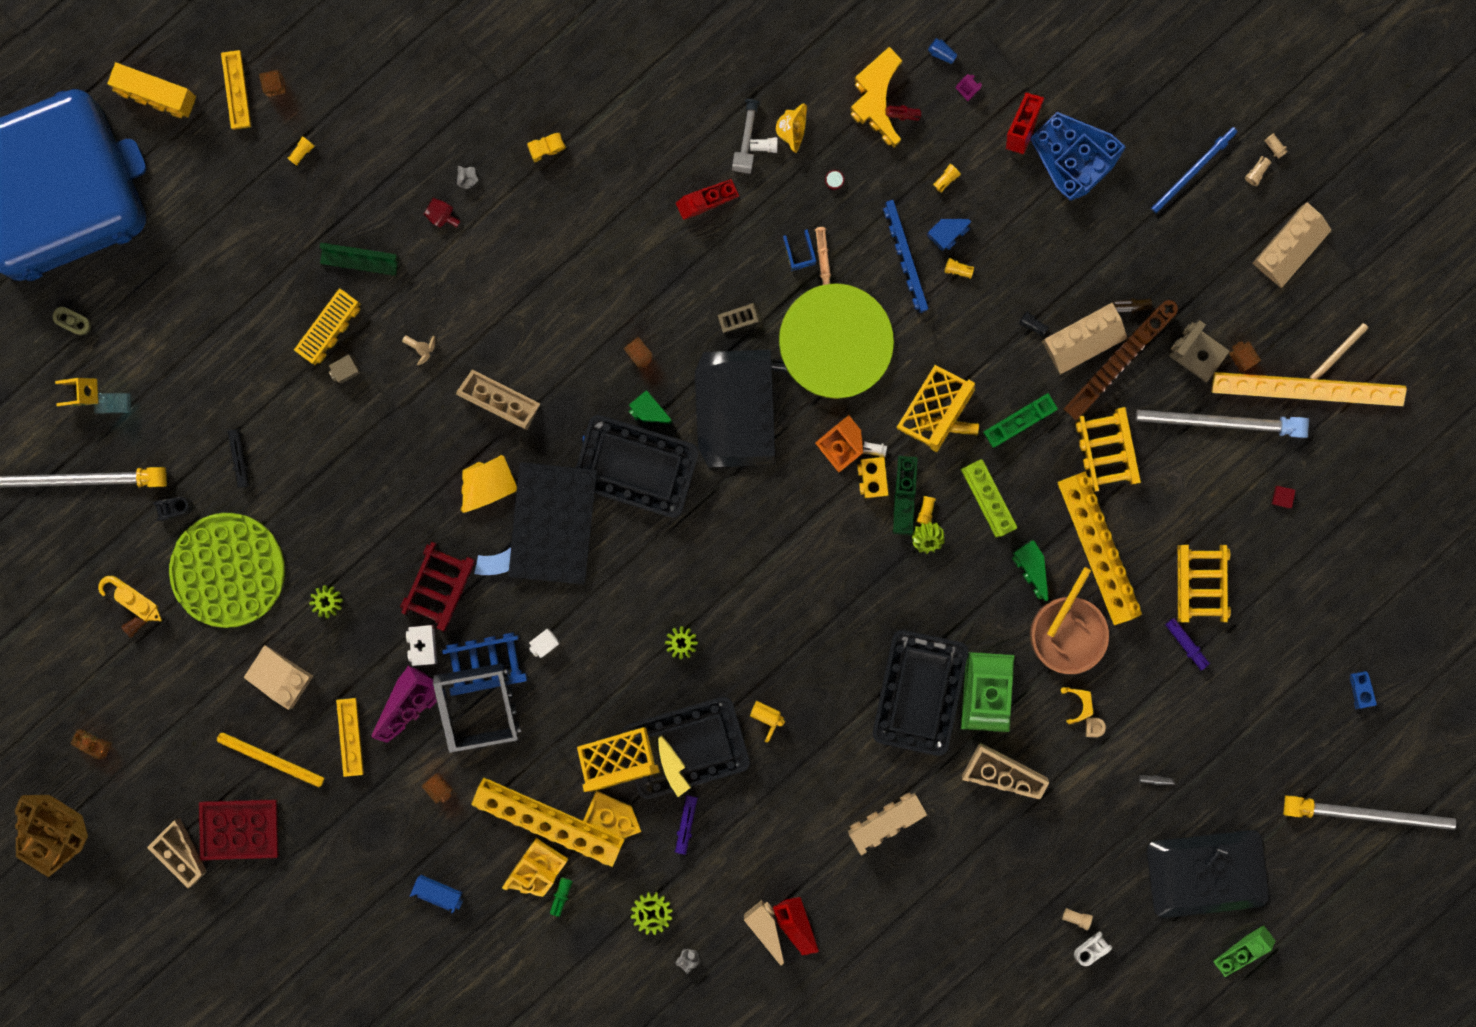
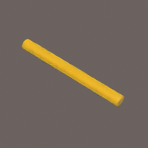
[1047,567,1091,637]

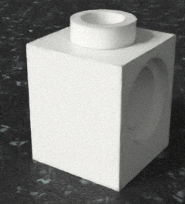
[529,628,560,658]

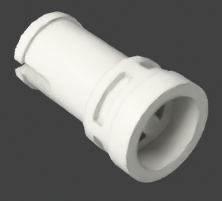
[750,138,778,153]

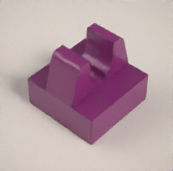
[955,74,982,101]

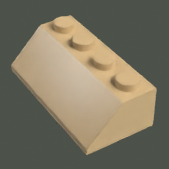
[1252,203,1331,288]
[1042,303,1127,374]

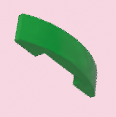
[983,393,1058,448]

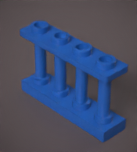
[442,632,528,696]

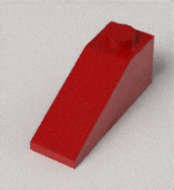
[1006,93,1044,154]

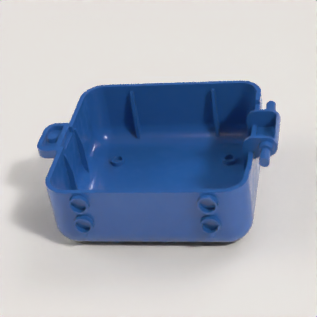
[0,89,147,281]

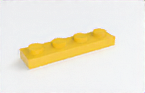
[221,50,252,130]
[336,698,364,777]

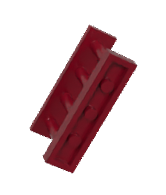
[400,542,476,631]

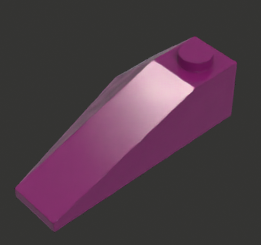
[371,666,437,743]

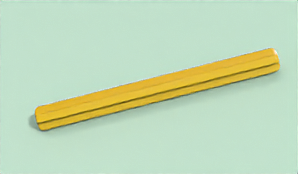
[217,733,324,787]

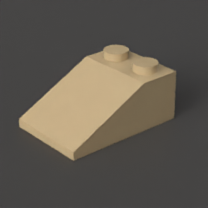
[244,645,313,710]
[744,900,784,965]

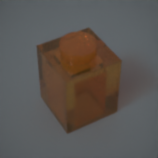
[259,70,286,97]
[623,337,653,368]
[1229,341,1261,372]
[422,772,453,804]

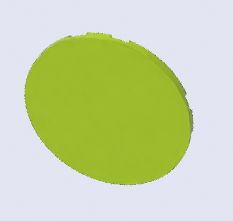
[779,284,894,399]
[169,513,285,628]

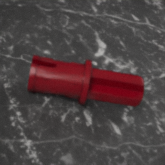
[885,105,921,121]

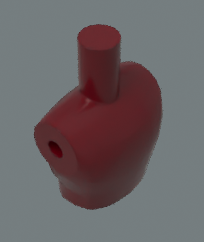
[423,197,460,228]

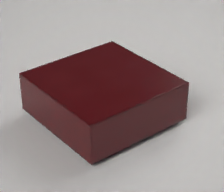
[1271,486,1296,509]

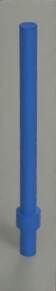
[1151,127,1237,213]

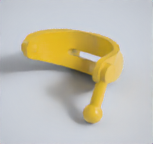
[1061,687,1093,724]

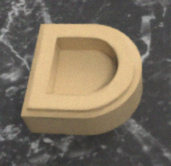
[1086,717,1106,737]

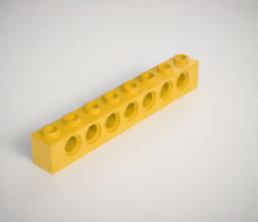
[1057,471,1142,625]
[471,778,624,867]

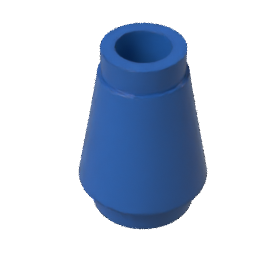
[928,38,957,64]

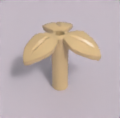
[402,336,435,366]

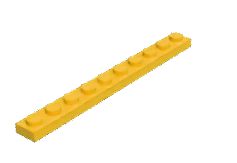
[1211,372,1407,406]

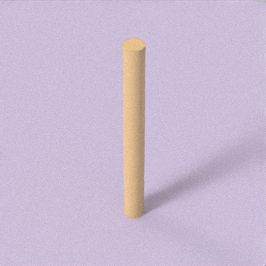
[1309,323,1368,379]

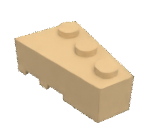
[147,818,207,888]

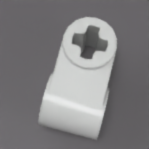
[1074,932,1112,966]

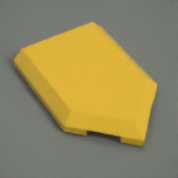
[583,791,641,838]

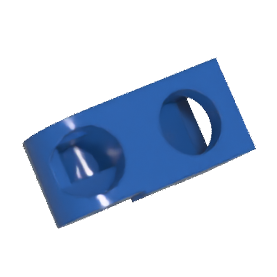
[1350,671,1377,709]

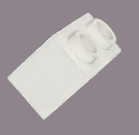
[406,625,437,666]

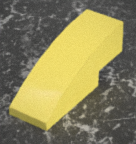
[658,736,691,797]

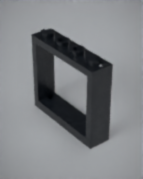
[433,663,521,753]

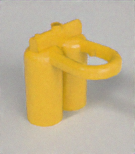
[750,701,785,743]

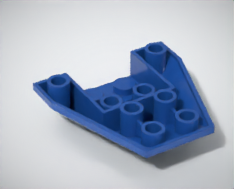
[1030,112,1125,201]

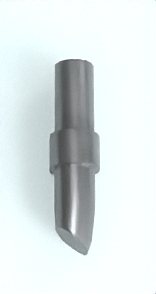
[1139,775,1176,785]

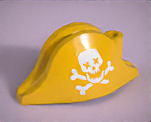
[776,103,807,153]

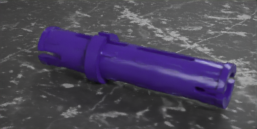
[1165,618,1210,671]
[675,795,698,855]

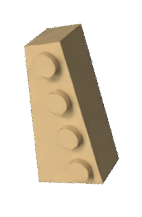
[962,743,1049,799]

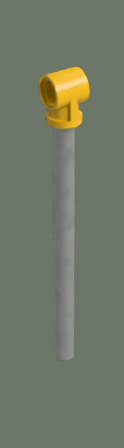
[0,467,167,488]
[1283,795,1456,830]

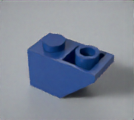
[927,219,971,251]

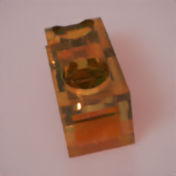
[70,729,112,759]

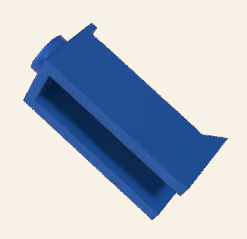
[410,874,464,913]

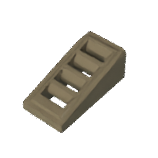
[718,303,761,333]

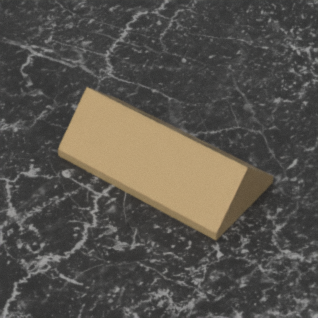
[456,370,540,430]

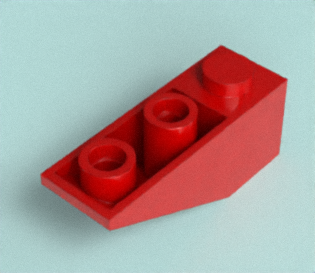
[676,179,739,220]
[773,897,819,955]

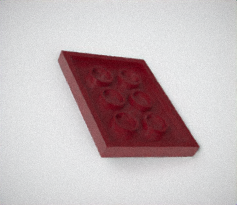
[199,799,279,860]

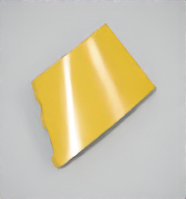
[461,455,517,513]
[502,838,568,897]

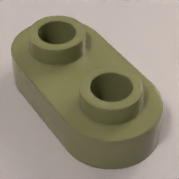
[53,307,91,335]

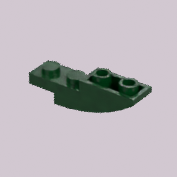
[893,456,918,535]

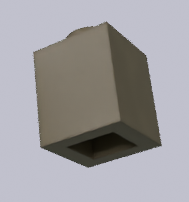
[329,355,361,384]

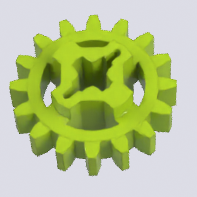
[631,892,673,935]

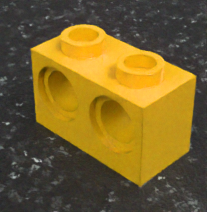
[857,457,888,498]

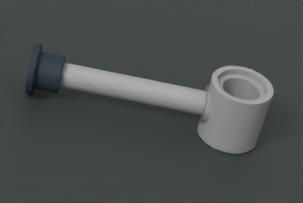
[732,99,761,174]

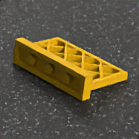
[897,365,975,452]
[577,727,660,792]

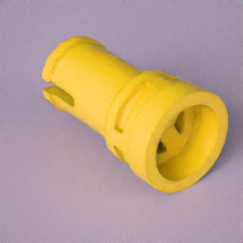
[288,136,315,165]
[933,164,961,193]
[944,258,974,279]
[916,496,936,524]

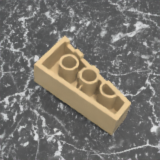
[848,792,927,855]

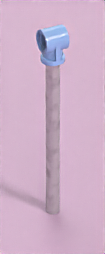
[1136,410,1309,438]

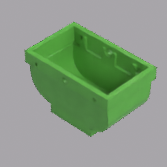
[961,652,1014,732]

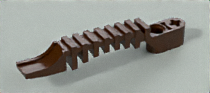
[1063,300,1178,421]

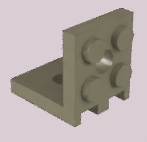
[1169,320,1229,382]

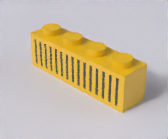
[294,288,361,365]

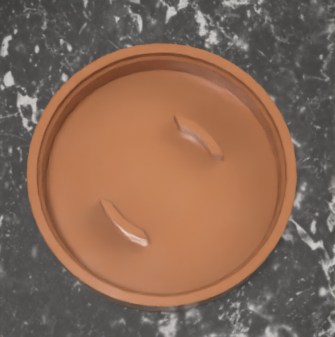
[1030,597,1109,674]

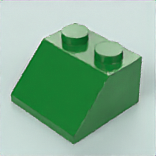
[629,390,672,425]

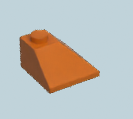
[815,416,863,472]

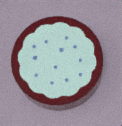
[825,170,844,190]

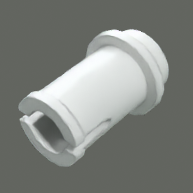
[863,442,887,458]

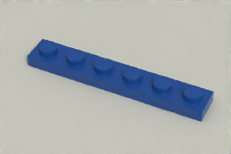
[883,200,928,313]

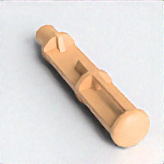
[815,227,831,285]

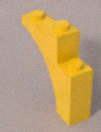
[850,47,902,147]

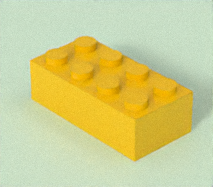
[107,62,197,119]

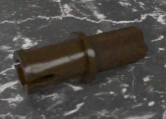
[1113,298,1152,313]

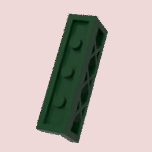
[319,243,399,276]

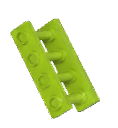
[961,459,1017,538]

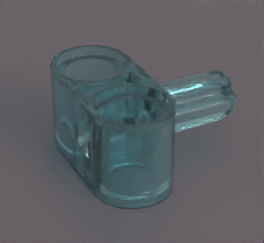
[94,393,131,414]

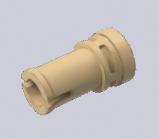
[1245,156,1271,186]
[1062,908,1093,930]

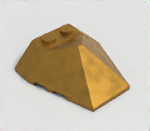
[15,795,88,877]

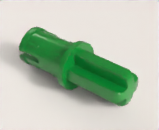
[550,877,573,917]

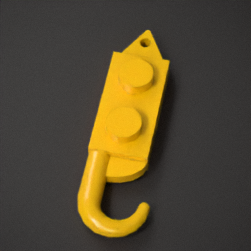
[98,576,162,622]

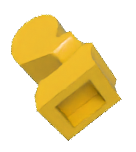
[527,133,566,163]

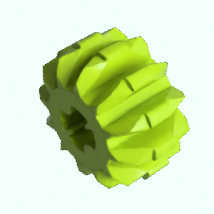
[912,521,945,554]
[310,586,343,618]
[665,626,698,659]

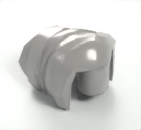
[457,166,478,189]
[675,949,700,974]

